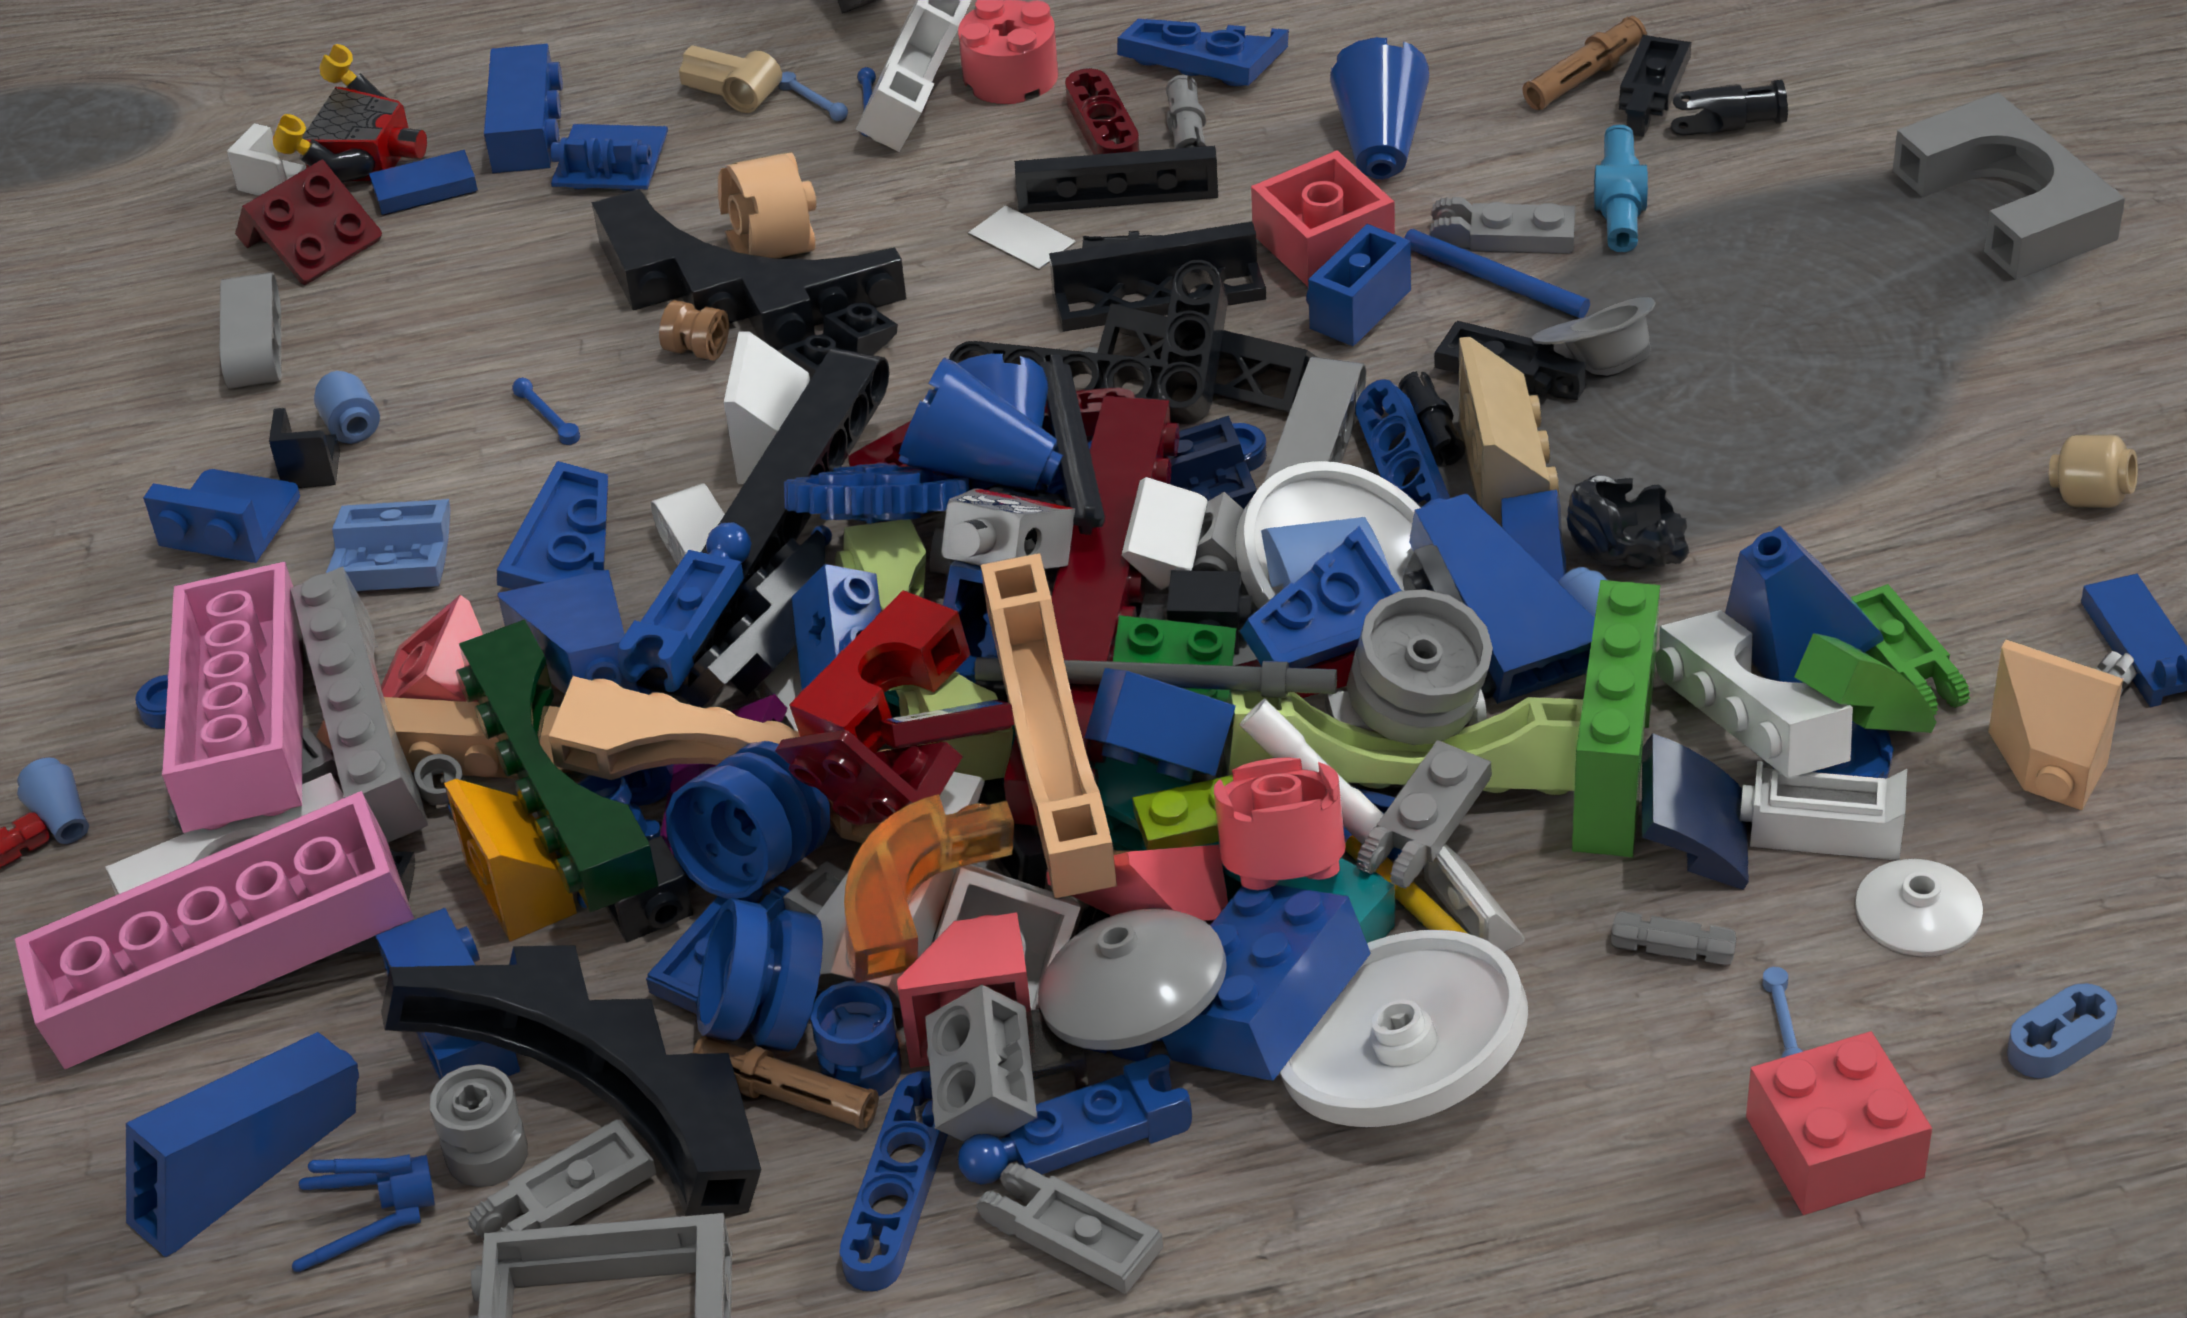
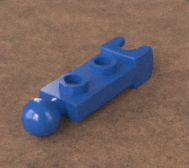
[618,522,752,692]
[957,1054,1192,1185]

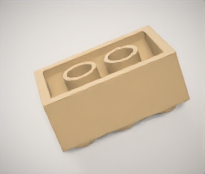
[1458,337,1559,527]

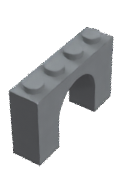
[1893,92,2125,280]

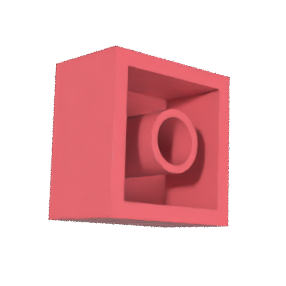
[1251,150,1395,287]
[1746,1031,1932,1215]

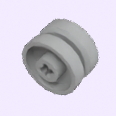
[1347,589,1493,745]

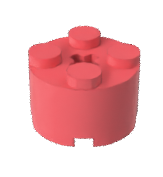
[958,0,1058,104]
[1214,757,1345,890]

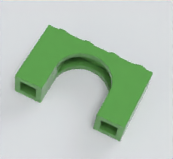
[1572,580,1660,857]

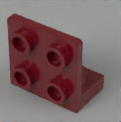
[235,159,382,285]
[775,730,963,825]

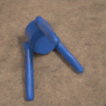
[292,1154,435,1272]

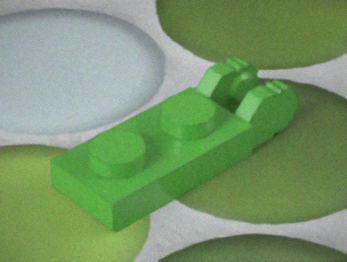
[1851,584,1970,716]

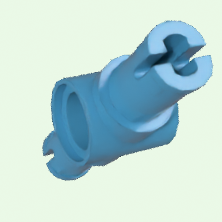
[1594,124,1648,252]

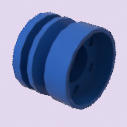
[666,741,830,899]

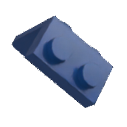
[143,469,300,563]

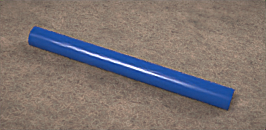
[1405,229,1590,318]

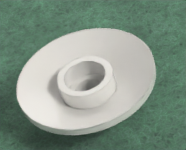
[1855,859,1983,957]

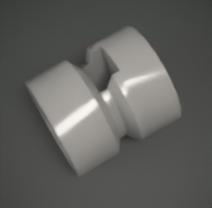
[430,1064,528,1187]

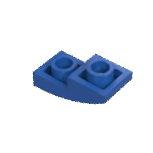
[1501,490,1566,582]

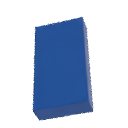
[369,149,478,215]

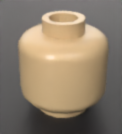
[2049,435,2138,508]

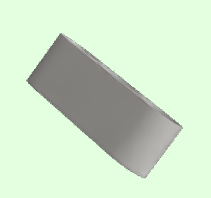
[219,272,282,389]

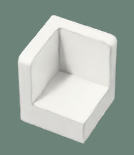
[227,123,306,196]

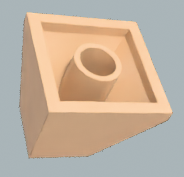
[1988,640,2123,810]

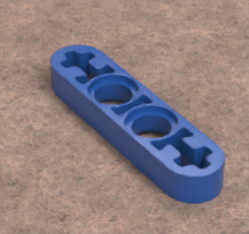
[1355,379,1450,507]
[840,1071,948,1291]

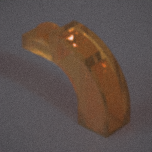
[844,794,1014,984]

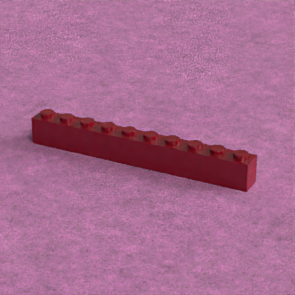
[1004,396,1179,826]

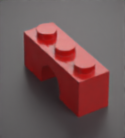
[789,590,971,754]

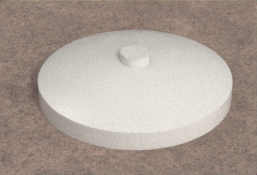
[1235,461,1421,609]
[1280,930,1528,1127]

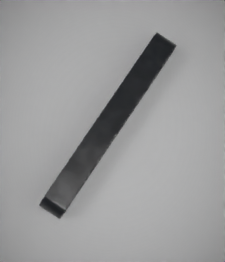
[636,348,890,697]

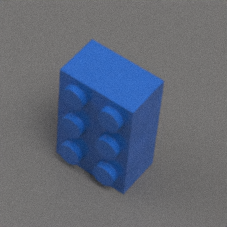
[1162,885,1371,1081]

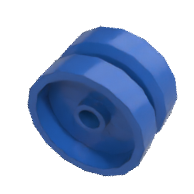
[697,898,823,1052]

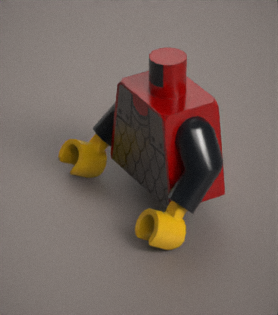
[273,44,427,183]

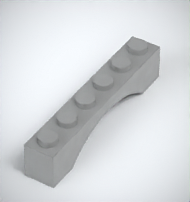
[290,566,428,843]

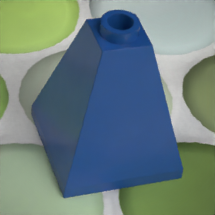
[1725,526,1884,683]

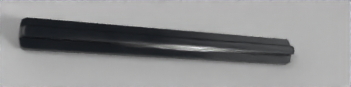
[1039,354,1105,535]

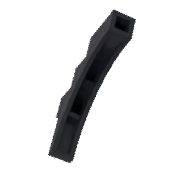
[591,189,907,351]
[381,945,762,1216]

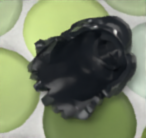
[1566,475,1689,569]

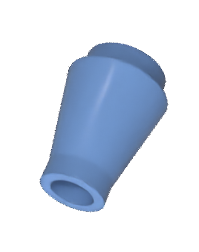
[17,757,89,844]

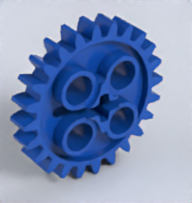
[784,463,969,523]

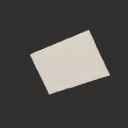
[968,205,1076,269]

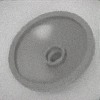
[1038,908,1227,1050]

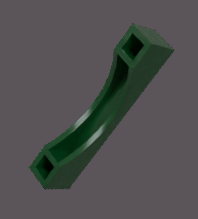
[456,619,659,913]

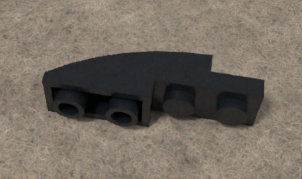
[681,529,826,708]

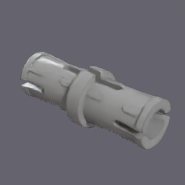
[1166,75,1206,149]

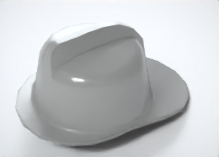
[1532,297,1656,376]

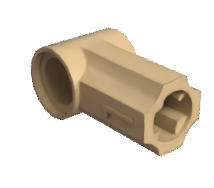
[679,45,782,113]

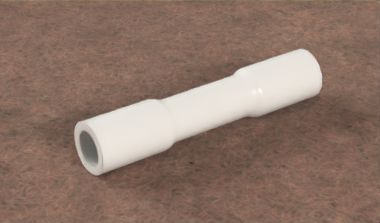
[1240,699,1384,845]

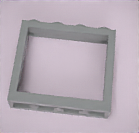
[468,1213,732,1318]

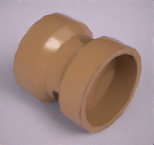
[659,300,729,361]

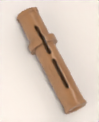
[1522,16,1647,110]
[692,1036,879,1130]

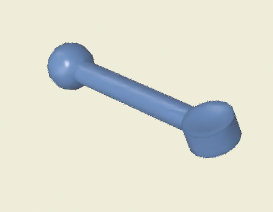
[778,72,848,122]
[1762,967,1803,1058]

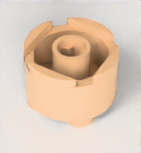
[718,152,816,259]

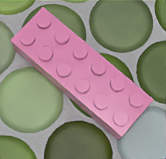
[162,562,303,833]
[15,791,414,1069]

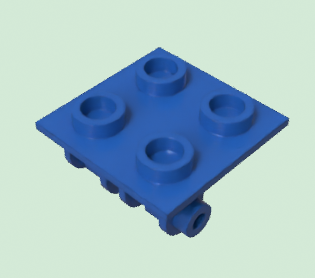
[551,124,668,191]

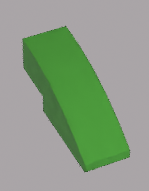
[1794,633,1936,733]

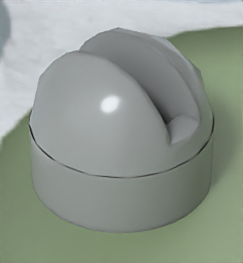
[414,754,463,806]

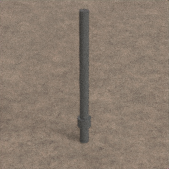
[975,657,1337,698]

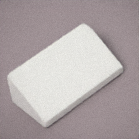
[1122,477,1208,590]
[1424,844,1525,952]

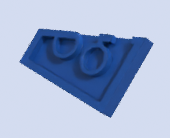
[1117,18,1289,86]
[497,461,608,590]
[1240,526,1402,668]

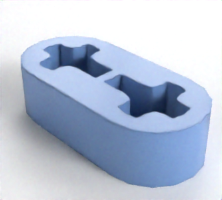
[2007,983,2118,1078]

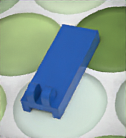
[2081,574,2187,707]

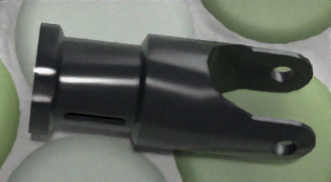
[1671,79,1788,135]

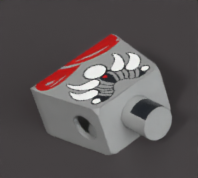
[941,488,1075,569]

